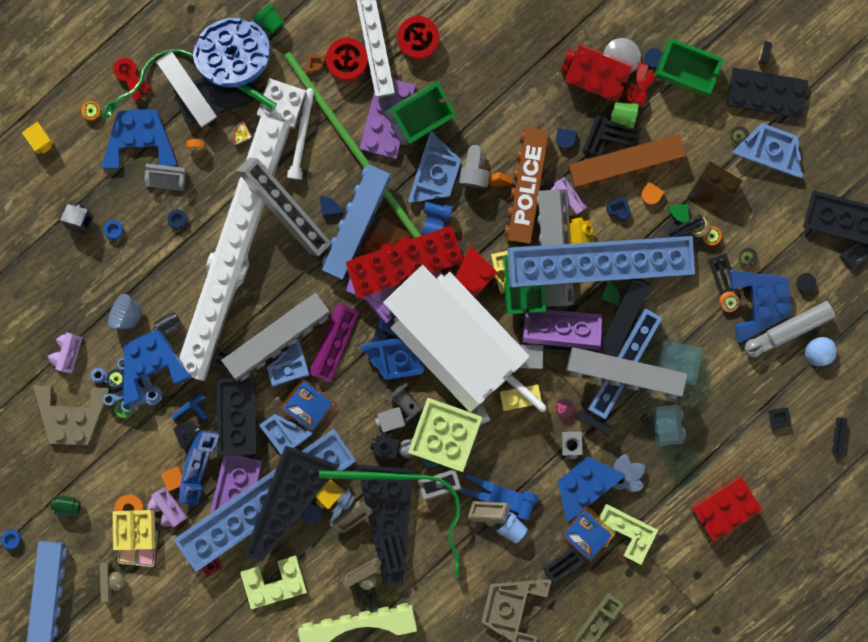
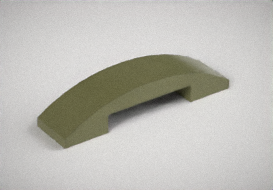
[572,592,624,642]

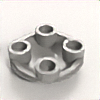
[604,38,641,75]

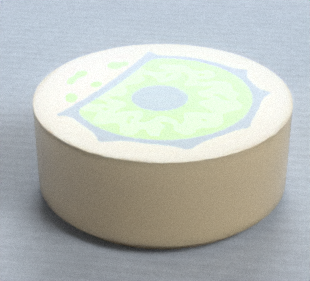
[691,218,710,237]

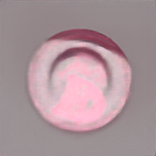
[555,398,575,417]

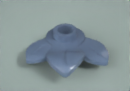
[613,454,645,492]
[330,489,354,523]

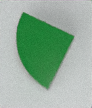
[668,204,689,223]
[601,281,620,306]

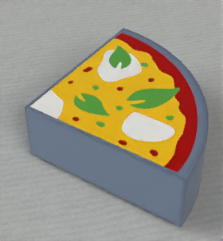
[233,120,252,146]

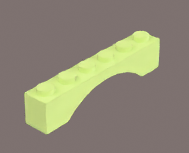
[298,603,417,642]

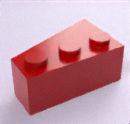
[455,246,498,298]

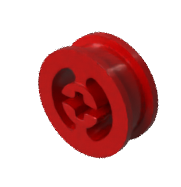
[397,16,439,60]
[326,37,368,82]

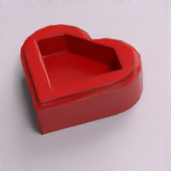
[560,49,575,73]

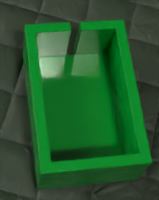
[653,38,724,97]
[384,82,457,145]
[502,256,546,314]

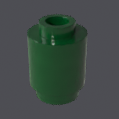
[51,495,81,517]

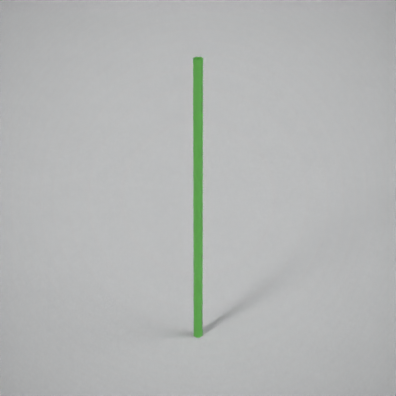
[284,52,421,238]

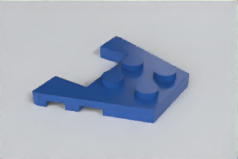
[102,109,177,169]
[729,270,792,343]
[124,330,192,405]

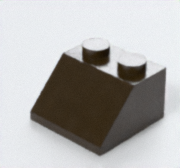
[688,161,743,216]

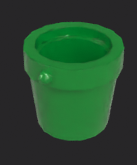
[253,3,284,34]

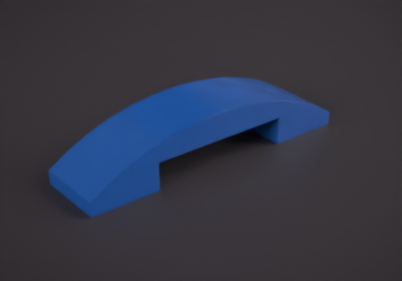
[179,431,220,505]

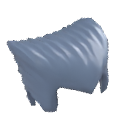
[108,294,142,330]

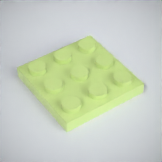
[408,397,482,472]

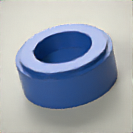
[104,220,124,240]
[1,530,22,550]

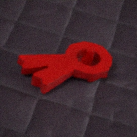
[113,57,151,102]
[624,62,656,107]

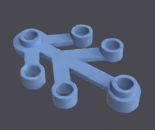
[91,358,162,413]

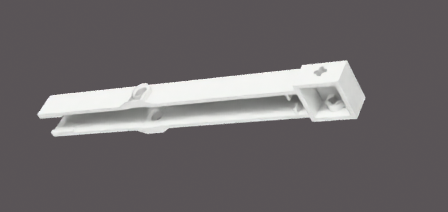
[179,78,306,381]

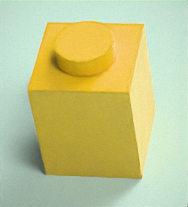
[22,122,54,154]
[315,479,345,509]

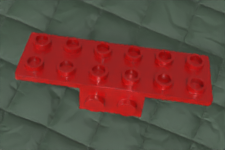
[345,226,463,298]

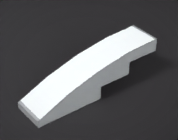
[156,51,217,128]

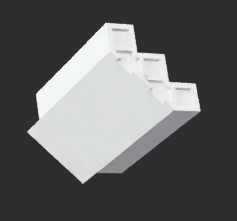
[383,265,530,412]

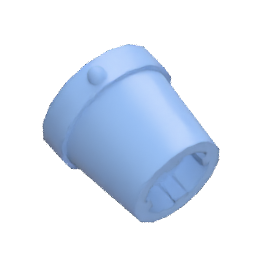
[496,512,528,543]

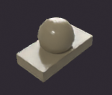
[330,501,372,534]
[468,501,510,527]
[343,557,381,590]
[100,561,125,602]

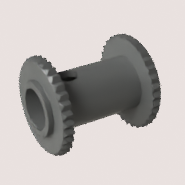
[387,383,425,422]

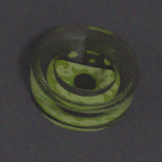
[729,126,749,146]
[737,248,758,267]

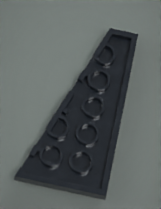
[244,445,340,561]

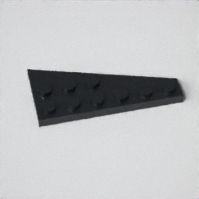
[356,464,414,585]

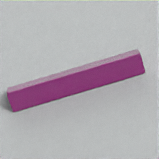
[309,303,359,383]

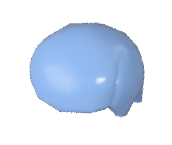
[805,337,837,366]

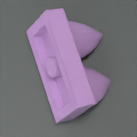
[551,177,587,216]
[47,332,83,374]
[147,487,187,527]

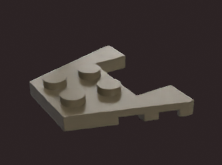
[34,385,110,445]
[481,579,551,642]

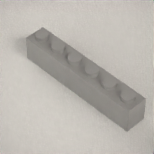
[236,158,331,256]
[537,189,574,307]
[221,292,330,381]
[566,347,687,399]

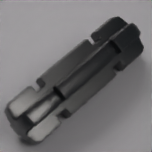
[668,215,705,237]
[832,417,847,455]

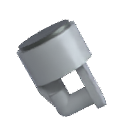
[459,145,490,190]

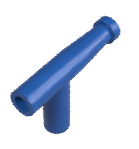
[171,392,208,422]

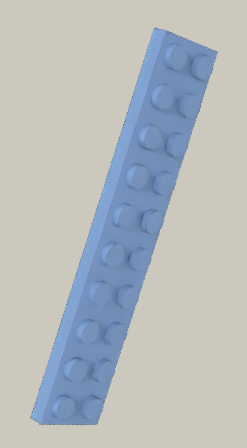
[507,236,695,287]
[174,429,356,572]

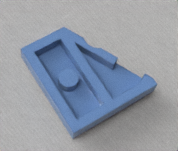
[267,340,310,387]
[259,414,312,455]

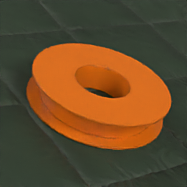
[114,495,144,511]

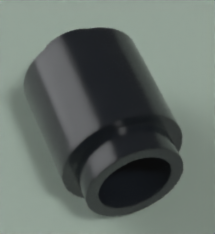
[153,312,183,338]

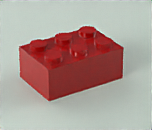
[564,43,633,102]
[690,476,762,541]

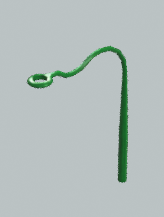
[102,49,277,119]
[319,470,460,581]

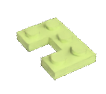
[597,504,658,565]
[240,555,307,609]

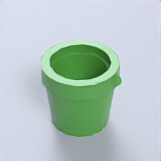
[611,102,638,129]

